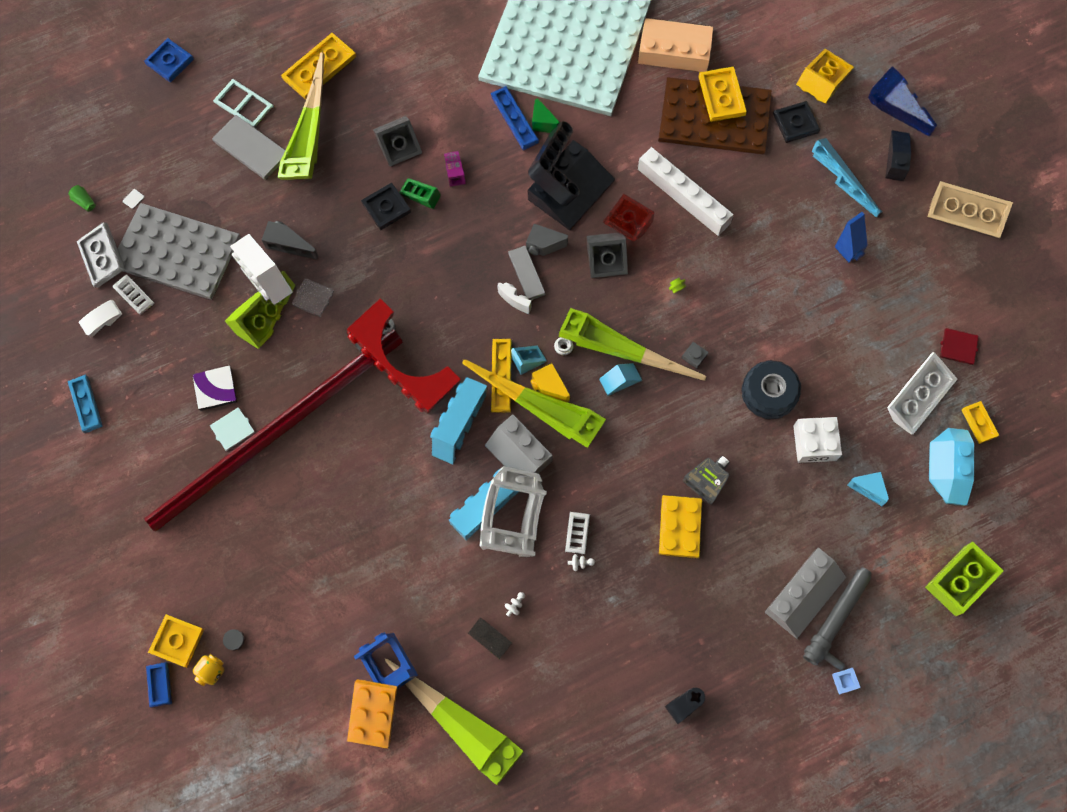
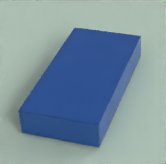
[146,662,172,708]

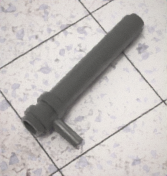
[803,567,872,671]

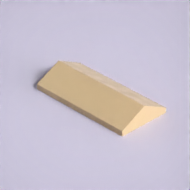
[928,181,1013,238]

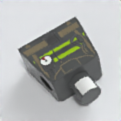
[682,456,730,505]

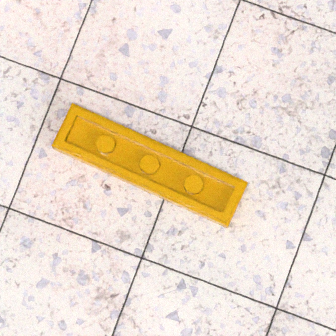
[491,339,512,412]

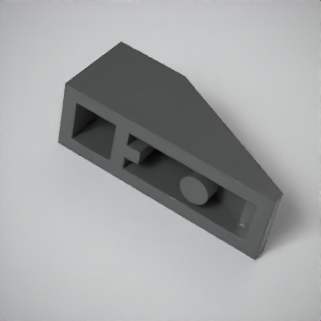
[262,221,319,260]

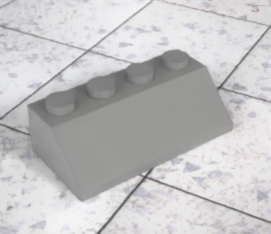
[765,547,846,639]

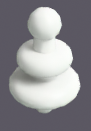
[568,554,595,571]
[505,592,525,617]

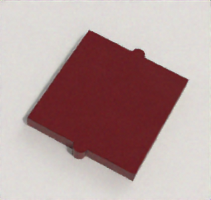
[940,328,979,365]

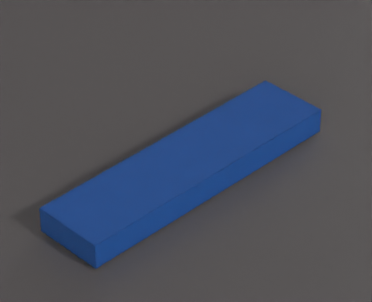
[491,86,539,150]

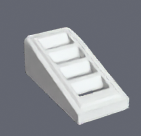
[113,275,154,315]
[565,512,590,554]

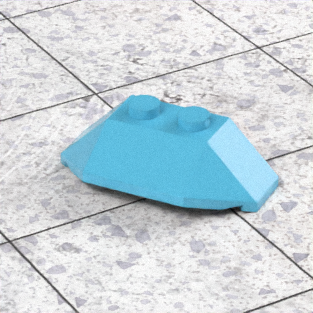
[929,428,974,506]

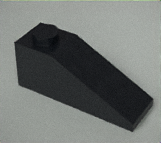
[885,130,911,181]

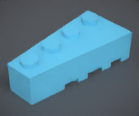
[430,377,487,464]

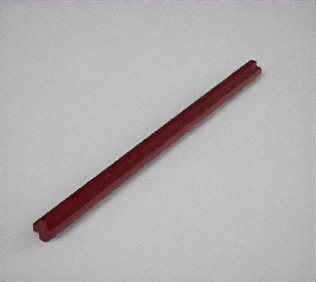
[144,329,403,532]

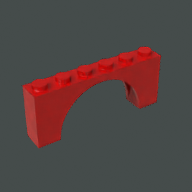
[347,298,461,414]

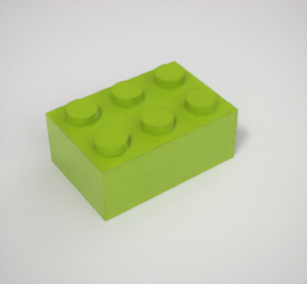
[925,541,1004,617]

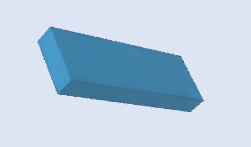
[68,375,103,433]

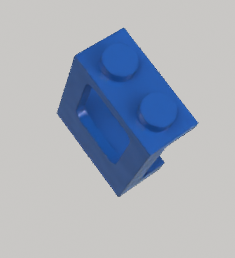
[354,632,418,690]

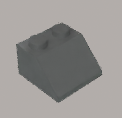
[373,116,422,166]
[586,232,628,278]

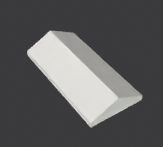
[887,352,957,434]

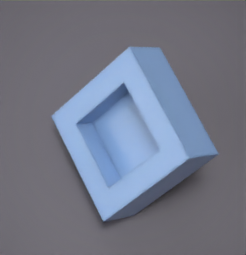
[832,668,860,694]

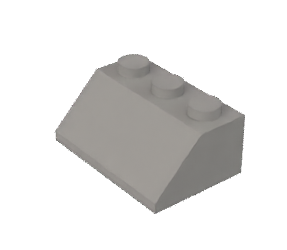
[485,414,552,474]

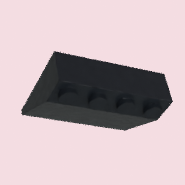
[528,140,615,231]

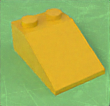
[796,49,854,104]

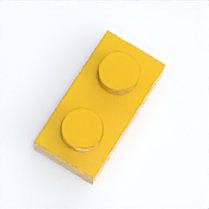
[962,401,999,444]

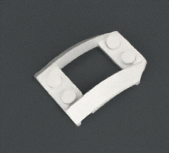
[480,466,547,557]

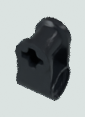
[665,688,705,724]

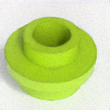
[669,277,686,294]

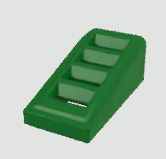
[399,178,441,209]

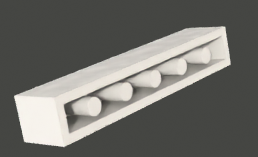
[638,147,733,236]

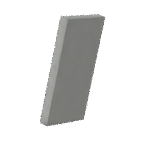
[212,115,285,180]

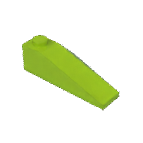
[225,271,295,349]

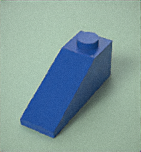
[835,212,868,263]

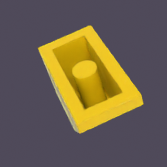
[530,364,570,402]

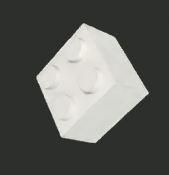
[794,417,842,463]

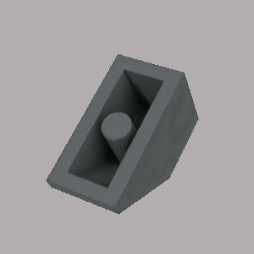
[526,224,568,256]

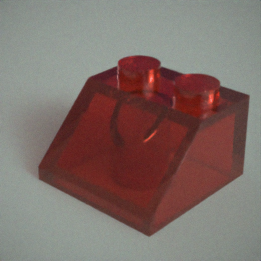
[603,194,654,241]

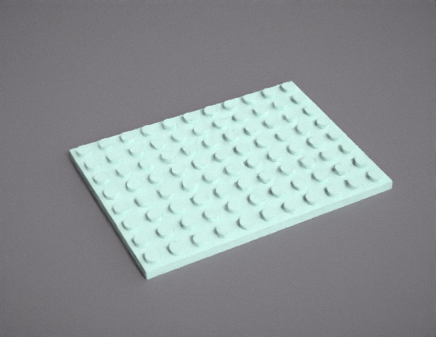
[478,0,652,116]

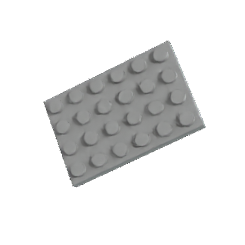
[118,203,241,300]

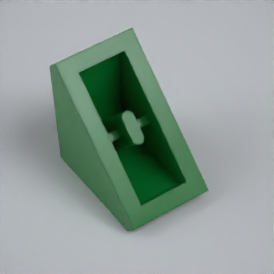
[532,98,560,133]

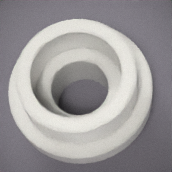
[554,337,573,355]

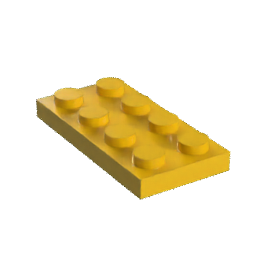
[281,33,356,100]

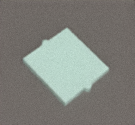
[210,407,255,451]

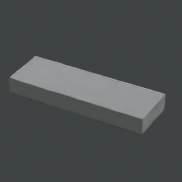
[508,246,545,300]

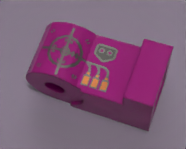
[444,151,466,187]

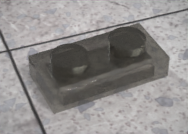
[468,617,512,660]

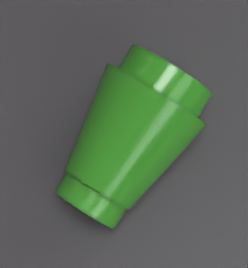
[68,185,96,212]

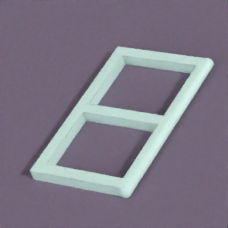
[213,79,274,128]

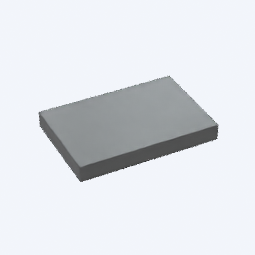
[77,222,125,288]

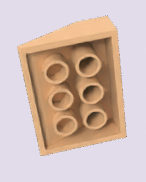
[638,18,713,72]

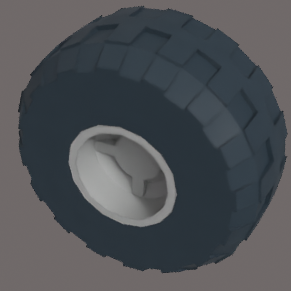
[741,360,801,419]

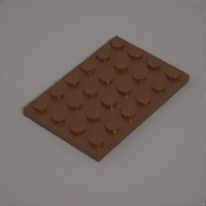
[658,77,772,155]

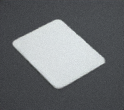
[123,189,144,209]

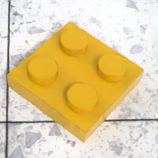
[148,614,205,668]

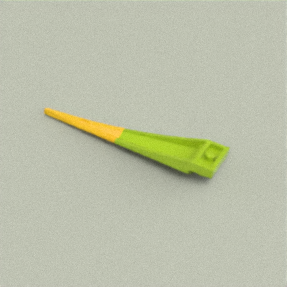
[463,360,606,448]

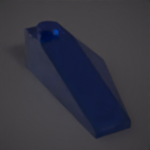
[868,66,937,136]

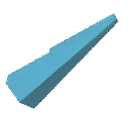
[812,138,882,217]

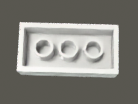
[230,234,293,305]

